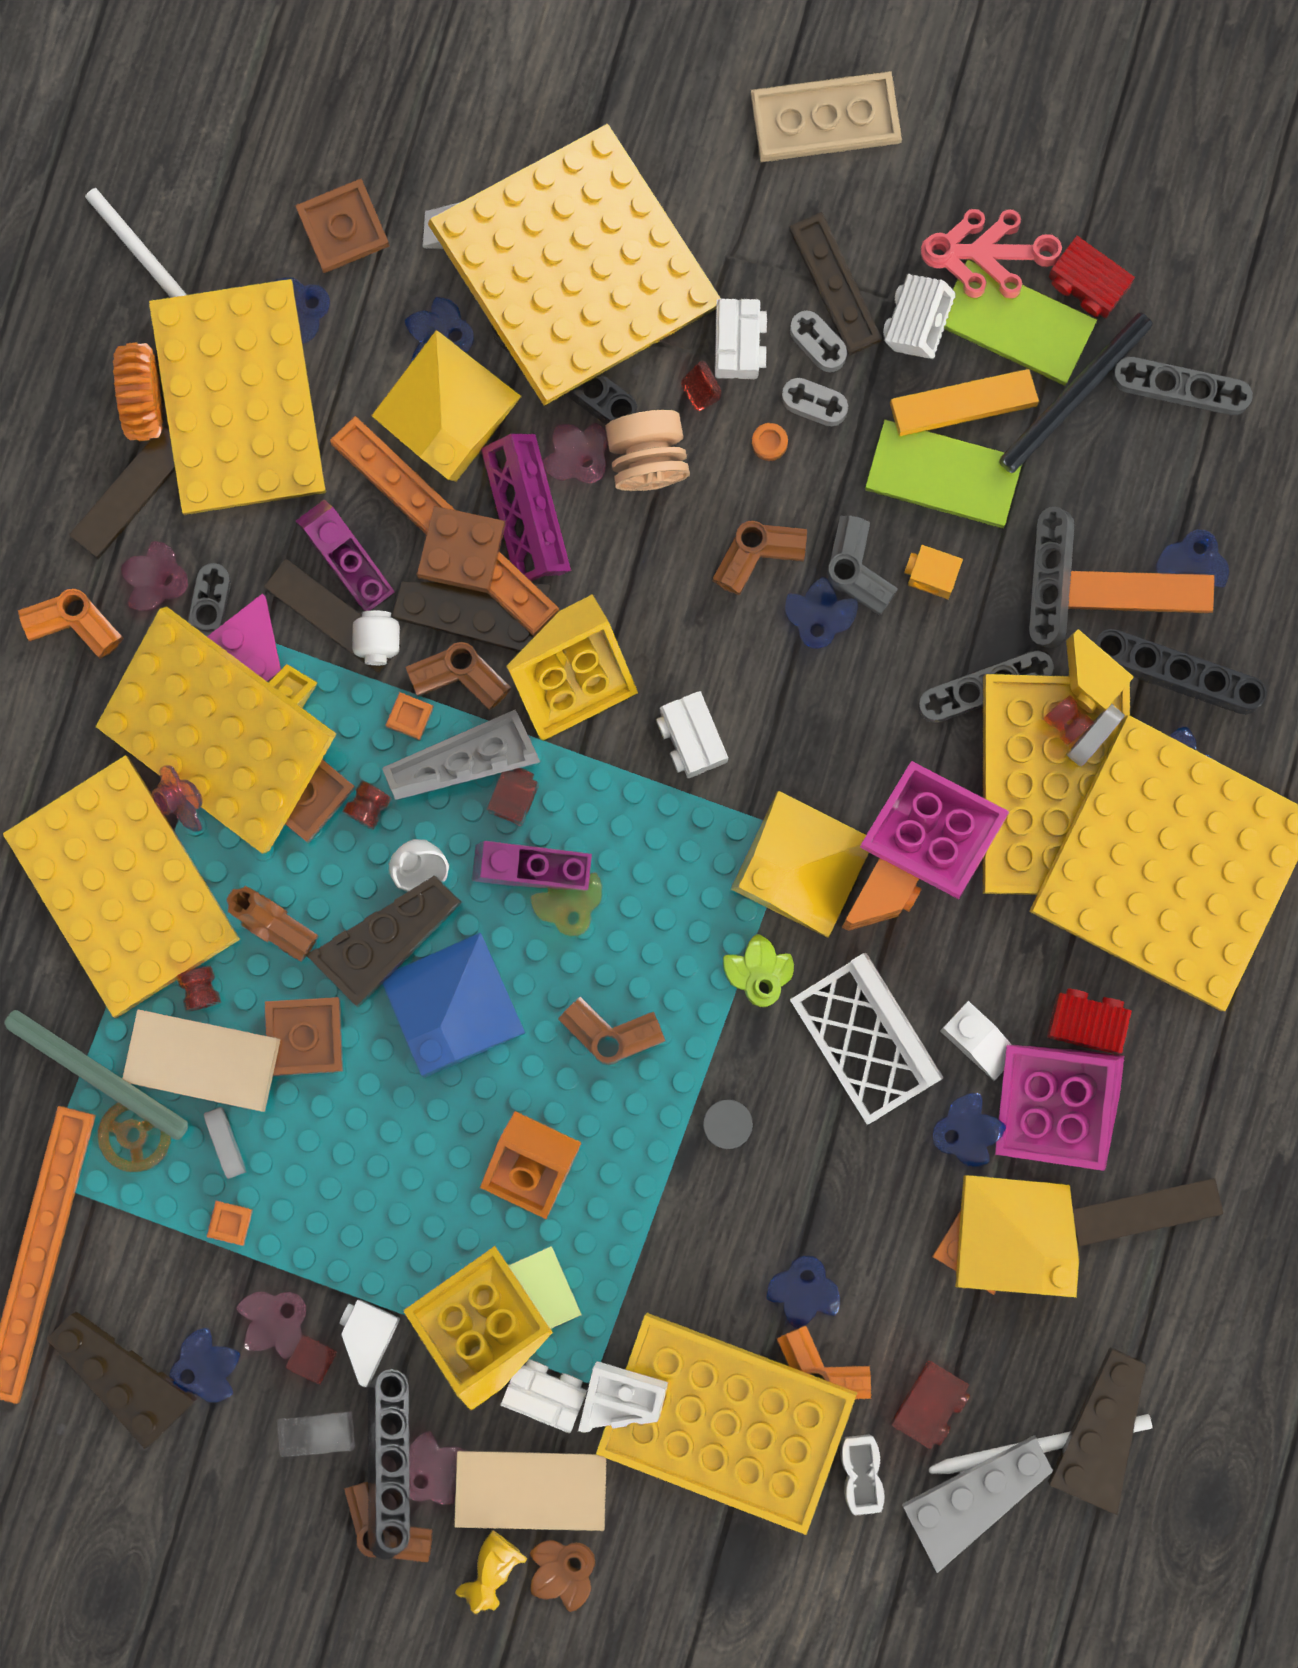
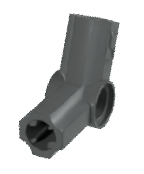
[827,515,898,616]

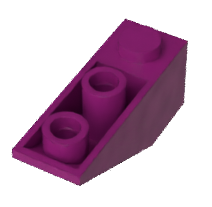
[296,500,395,611]
[472,841,592,891]

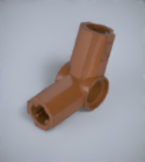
[712,521,807,595]
[406,642,512,711]
[226,886,319,962]
[558,997,666,1065]
[344,1481,433,1562]

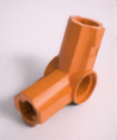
[18,589,124,659]
[777,1326,871,1399]

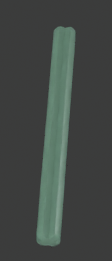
[4,1010,189,1140]

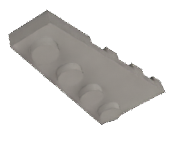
[382,709,540,800]
[902,1436,1053,1573]

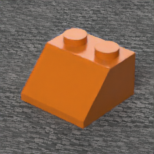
[842,858,922,931]
[480,1111,582,1219]

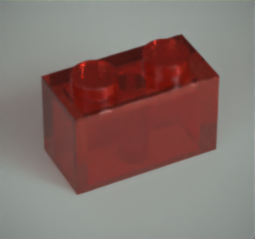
[890,1360,970,1450]

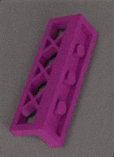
[481,434,571,582]

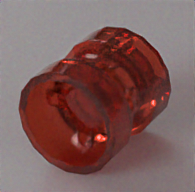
[1043,695,1094,746]
[342,780,392,830]
[177,966,221,1012]

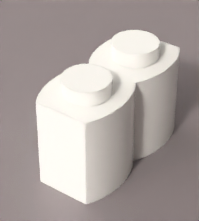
[840,1434,884,1515]

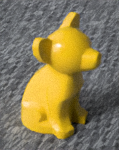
[455,1530,527,1614]

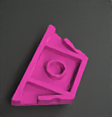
[207,594,281,683]

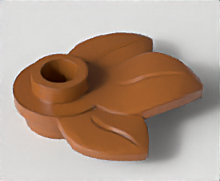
[530,1540,595,1612]

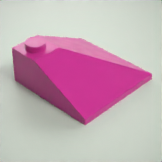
[860,761,1009,899]
[995,1045,1124,1171]

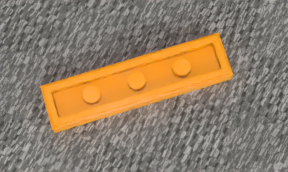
[890,369,1039,436]

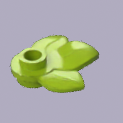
[723,934,794,1007]

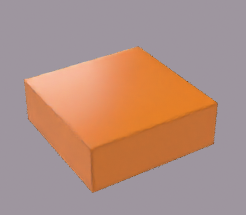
[386,692,434,741]
[207,1201,253,1246]

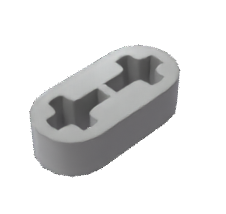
[790,310,847,372]
[782,378,848,426]
[1067,704,1125,767]
[204,1107,246,1179]

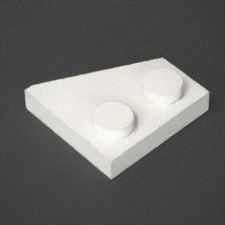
[578,1361,668,1433]

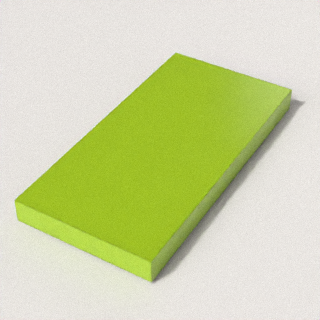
[944,259,1097,386]
[865,420,1022,529]

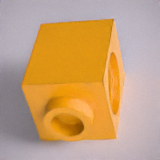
[904,545,963,599]

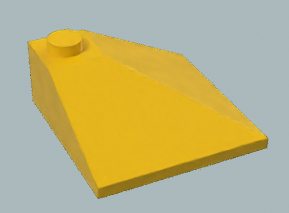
[372,330,521,482]
[507,594,638,741]
[731,791,869,938]
[955,1175,1079,1297]
[403,1246,553,1410]

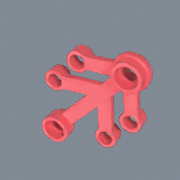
[921,209,1062,299]

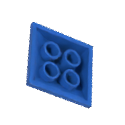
[383,932,525,1078]

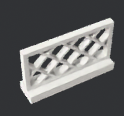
[790,953,944,1125]

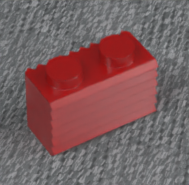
[1049,236,1135,318]
[1047,988,1132,1055]

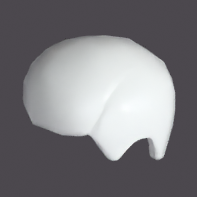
[389,839,449,892]

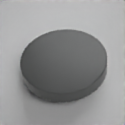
[703,1100,753,1149]

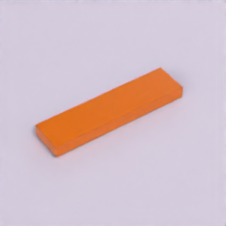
[1068,571,1214,613]

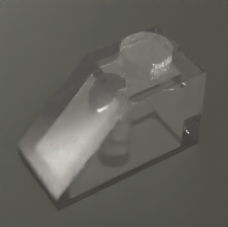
[277,1411,355,1457]

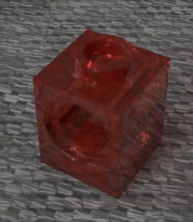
[487,768,539,826]

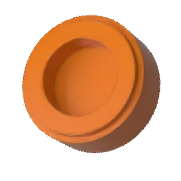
[752,423,788,461]

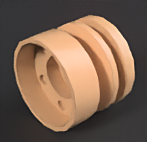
[605,410,690,491]

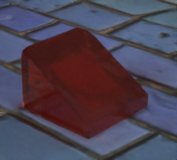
[681,361,721,411]
[285,1334,337,1385]

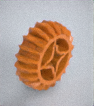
[113,342,163,441]

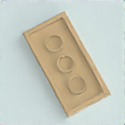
[751,71,902,162]
[122,1009,281,1112]
[454,1451,606,1531]

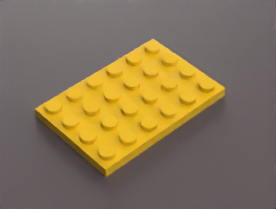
[149,279,326,515]
[96,607,336,854]
[983,674,1130,895]
[3,755,240,1018]
[596,1313,858,1535]

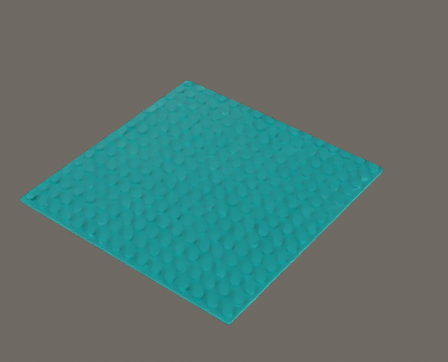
[67,644,767,1383]

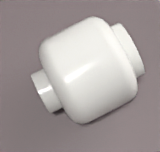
[352,611,400,665]

